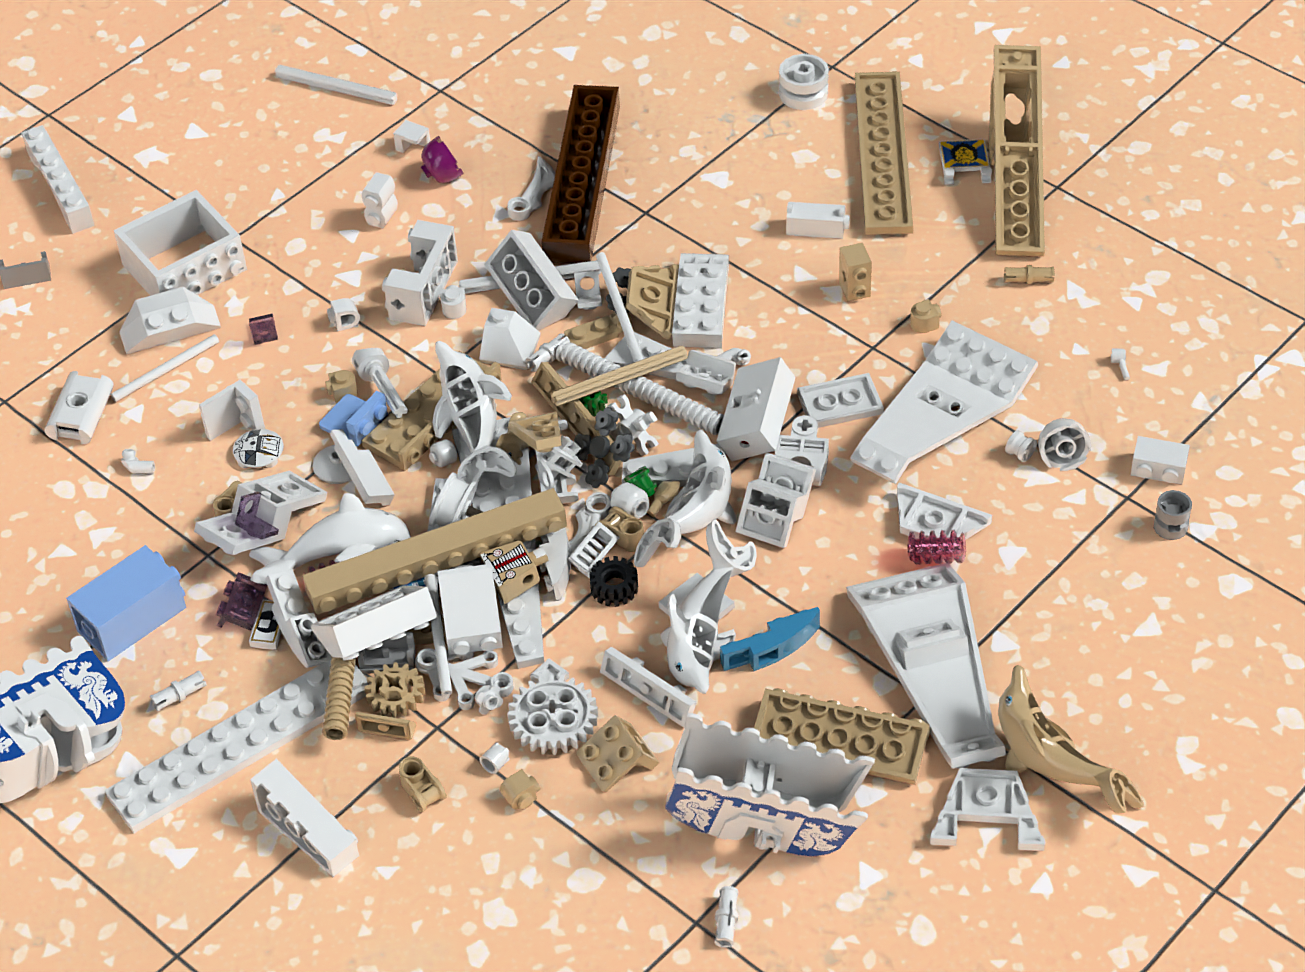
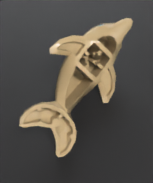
[998,665,1144,814]

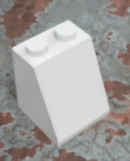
[437,564,503,655]

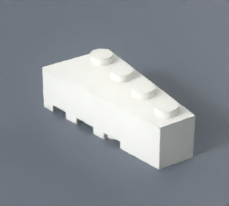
[250,759,359,877]

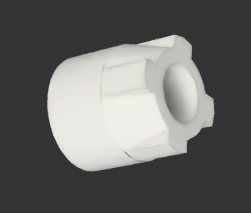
[480,742,510,774]

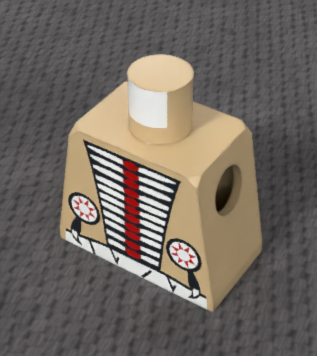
[479,541,549,604]

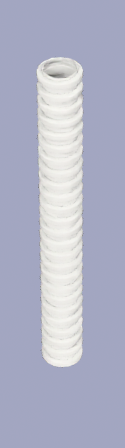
[556,340,724,435]

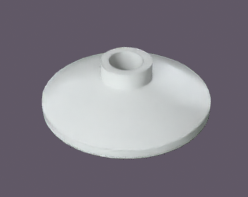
[313,445,352,484]

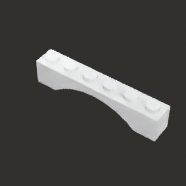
[21,125,95,234]

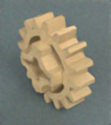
[364,662,426,718]

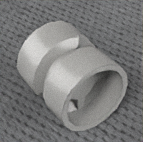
[1153,490,1192,540]

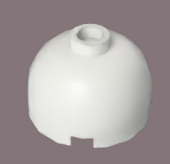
[1038,418,1092,471]

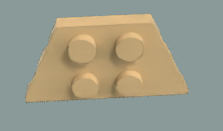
[625,264,679,340]

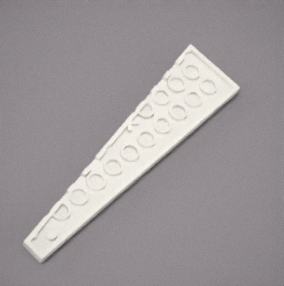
[452,414,544,669]

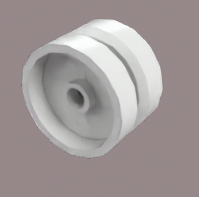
[779,54,829,110]

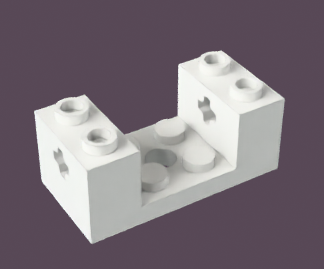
[382,220,458,327]

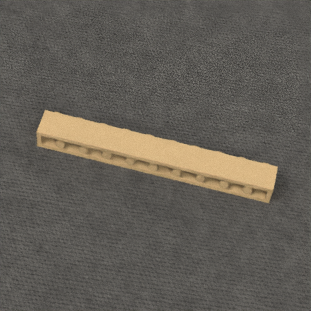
[302,488,567,615]

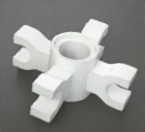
[607,394,659,456]

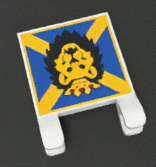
[939,139,992,185]

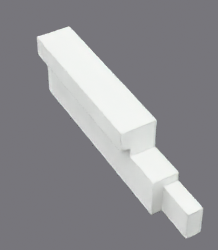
[330,429,395,506]

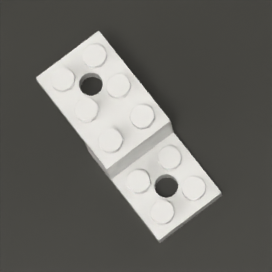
[194,470,328,555]

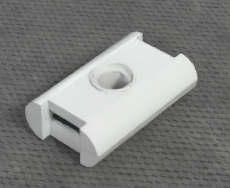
[45,371,114,445]

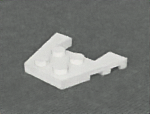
[930,768,1045,851]

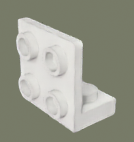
[199,380,265,441]

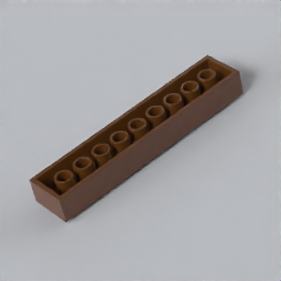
[541,85,620,264]

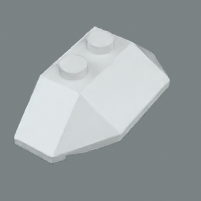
[119,287,221,355]

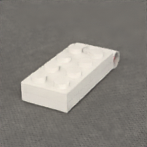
[672,253,729,348]

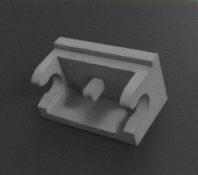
[0,251,52,289]
[358,632,416,674]

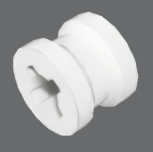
[1005,430,1037,462]

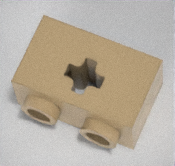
[839,242,872,302]

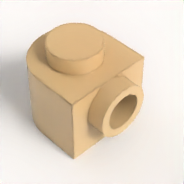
[910,299,942,333]
[325,370,358,404]
[500,769,541,809]

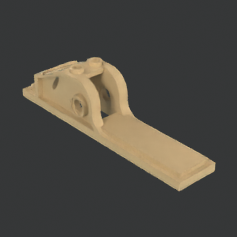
[989,45,1045,256]

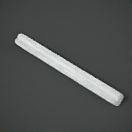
[275,65,397,105]
[459,260,601,294]

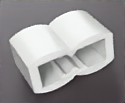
[361,172,398,228]

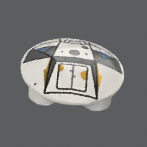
[233,429,284,468]

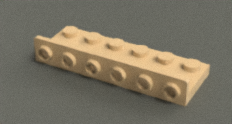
[362,351,502,471]
[754,688,930,785]

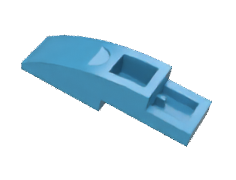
[720,607,820,671]

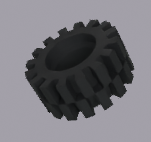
[589,556,638,607]

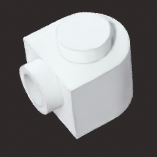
[440,285,466,319]
[327,298,360,332]

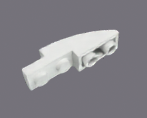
[539,528,571,601]
[265,569,331,668]

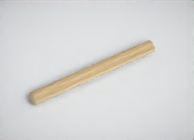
[551,346,688,406]

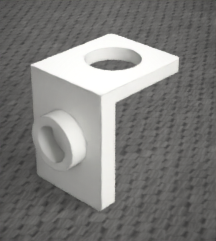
[574,270,602,310]

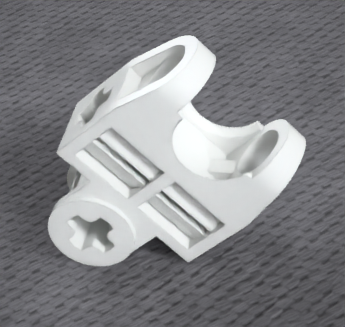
[775,415,829,486]

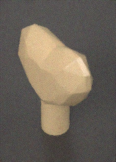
[647,481,680,517]

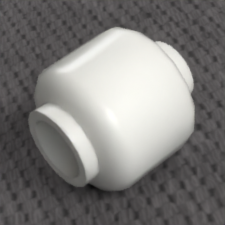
[610,482,649,519]

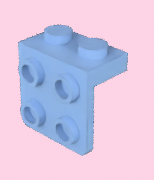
[319,391,388,447]

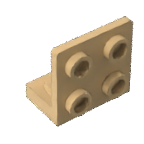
[576,715,659,792]

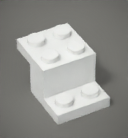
[735,453,816,548]

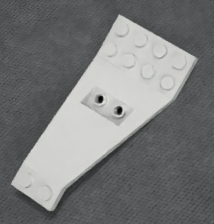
[850,320,1038,484]
[846,563,1006,769]

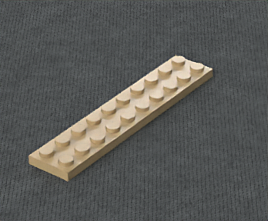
[855,71,913,234]

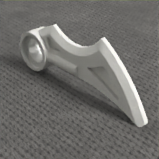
[507,156,555,221]
[569,492,611,578]

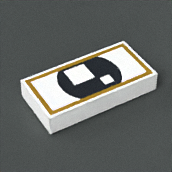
[249,599,282,650]

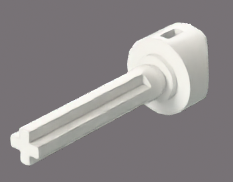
[352,348,408,418]

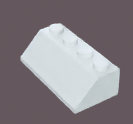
[484,230,579,331]
[310,585,437,661]

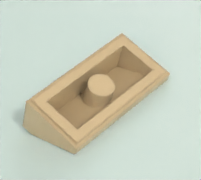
[355,711,416,740]

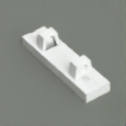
[600,647,696,728]

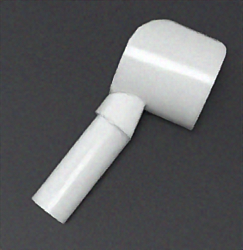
[1110,348,1130,381]

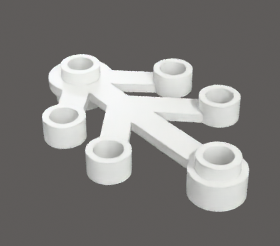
[415,648,514,710]

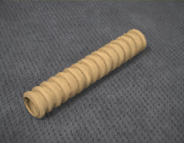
[322,656,356,740]

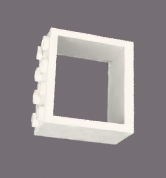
[113,190,247,296]

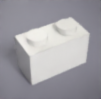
[1131,436,1190,485]

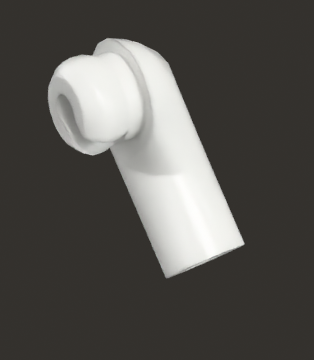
[716,348,751,366]
[121,449,155,473]

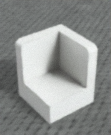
[393,120,430,153]

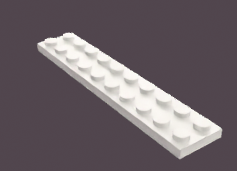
[104,658,368,834]

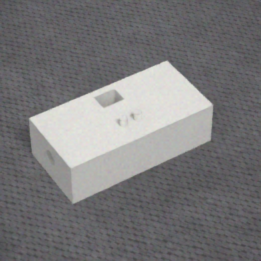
[716,357,796,461]

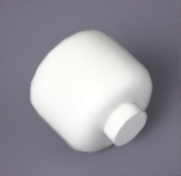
[429,439,457,467]

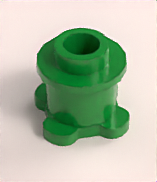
[624,466,657,497]

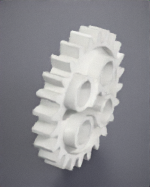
[507,674,598,755]

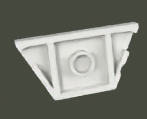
[897,482,992,550]

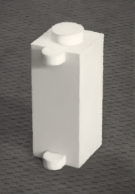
[786,202,850,239]

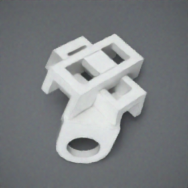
[535,435,583,490]

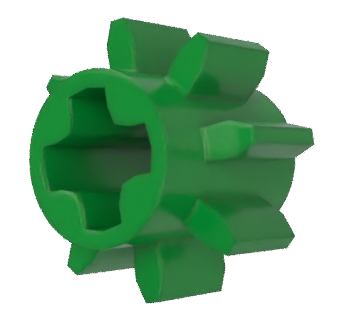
[579,391,608,417]

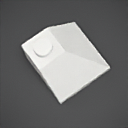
[479,308,541,370]

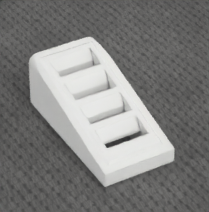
[568,522,619,576]

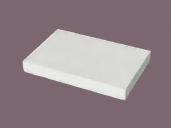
[797,373,884,428]

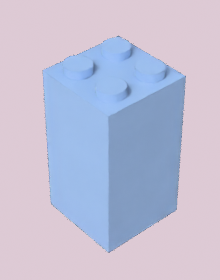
[66,545,186,662]

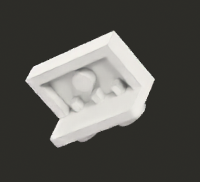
[675,349,736,395]

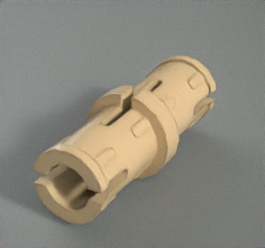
[1004,265,1055,284]

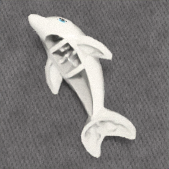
[432,341,517,484]
[634,430,736,568]
[249,493,411,584]
[661,519,757,694]

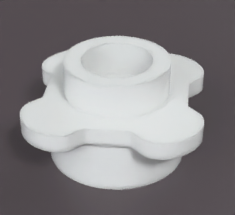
[475,684,503,715]

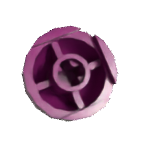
[421,136,464,183]

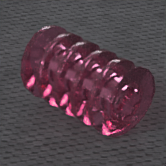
[907,530,966,565]

